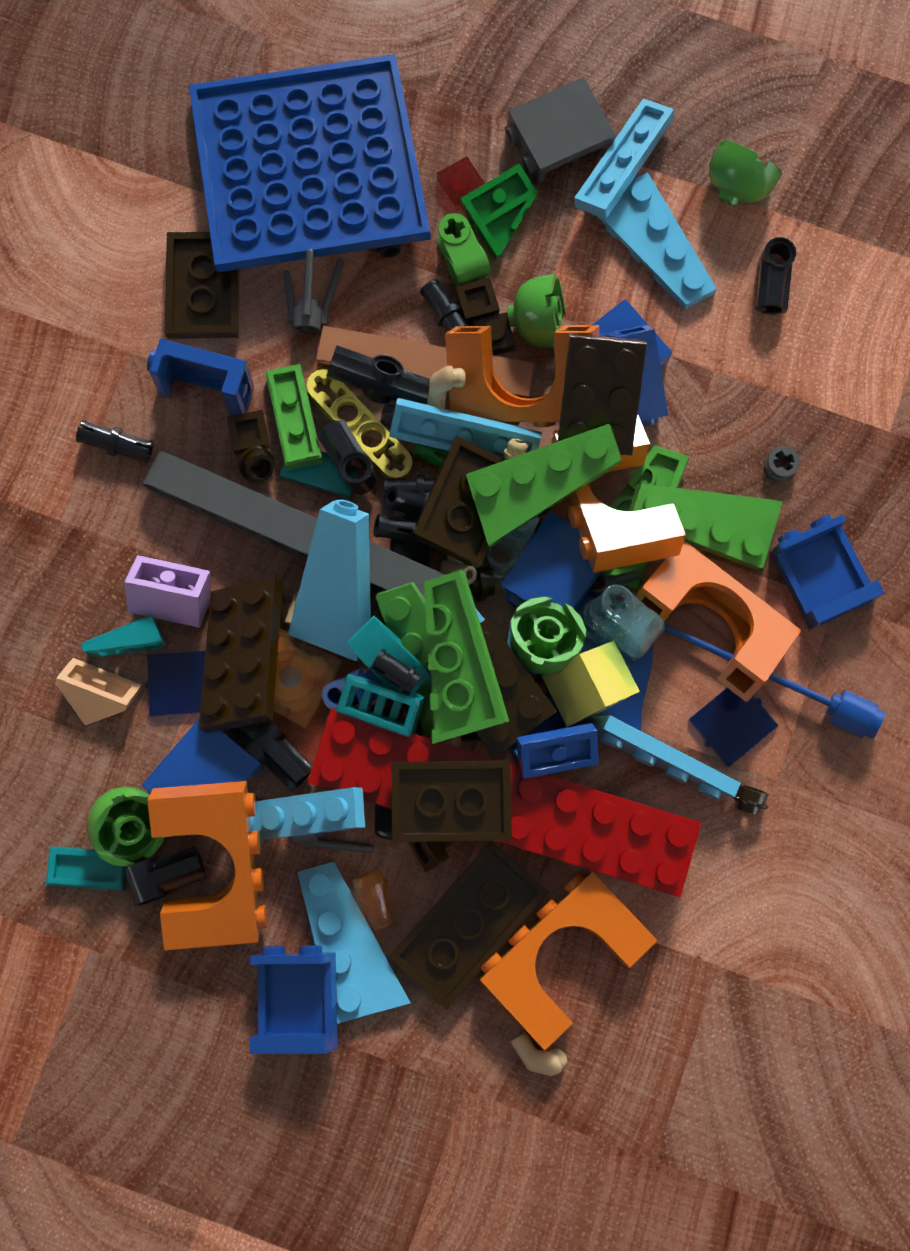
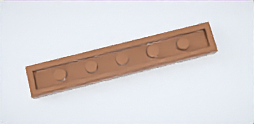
[316,326,535,399]

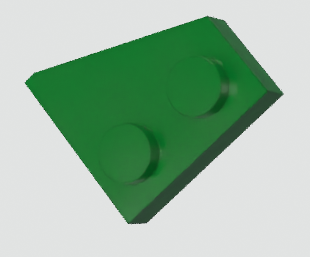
[459,163,538,260]

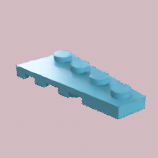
[590,172,717,310]
[582,715,741,800]
[297,862,411,1024]

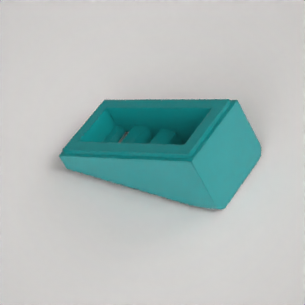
[81,615,167,658]
[336,674,426,737]

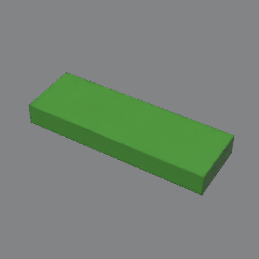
[265,364,323,471]

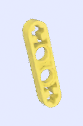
[307,369,413,480]

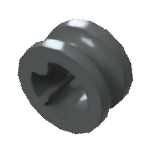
[764,446,800,482]

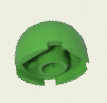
[709,140,783,207]
[508,274,566,348]
[507,597,586,675]
[86,786,165,867]

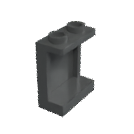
[504,77,616,184]

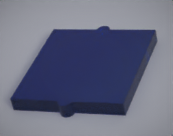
[145,651,206,717]
[688,688,779,767]

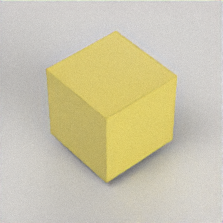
[542,641,640,727]

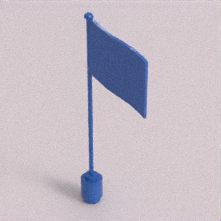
[575,589,885,739]

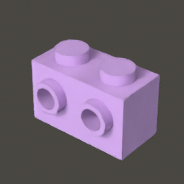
[125,555,211,628]

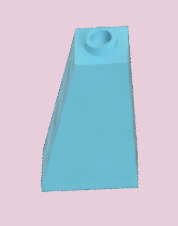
[288,500,371,661]

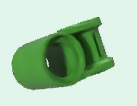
[438,213,491,286]

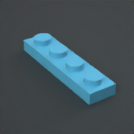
[574,99,674,219]
[389,398,542,460]
[250,787,365,841]

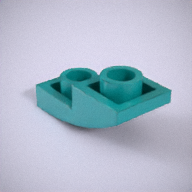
[347,615,431,692]

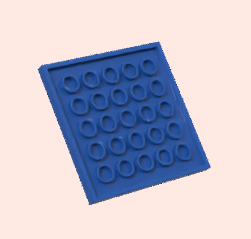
[189,54,431,273]

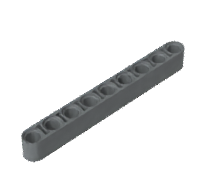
[142,451,444,599]

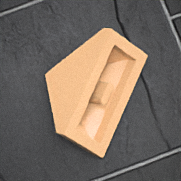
[55,658,142,725]

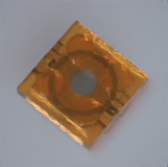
[274,629,343,729]

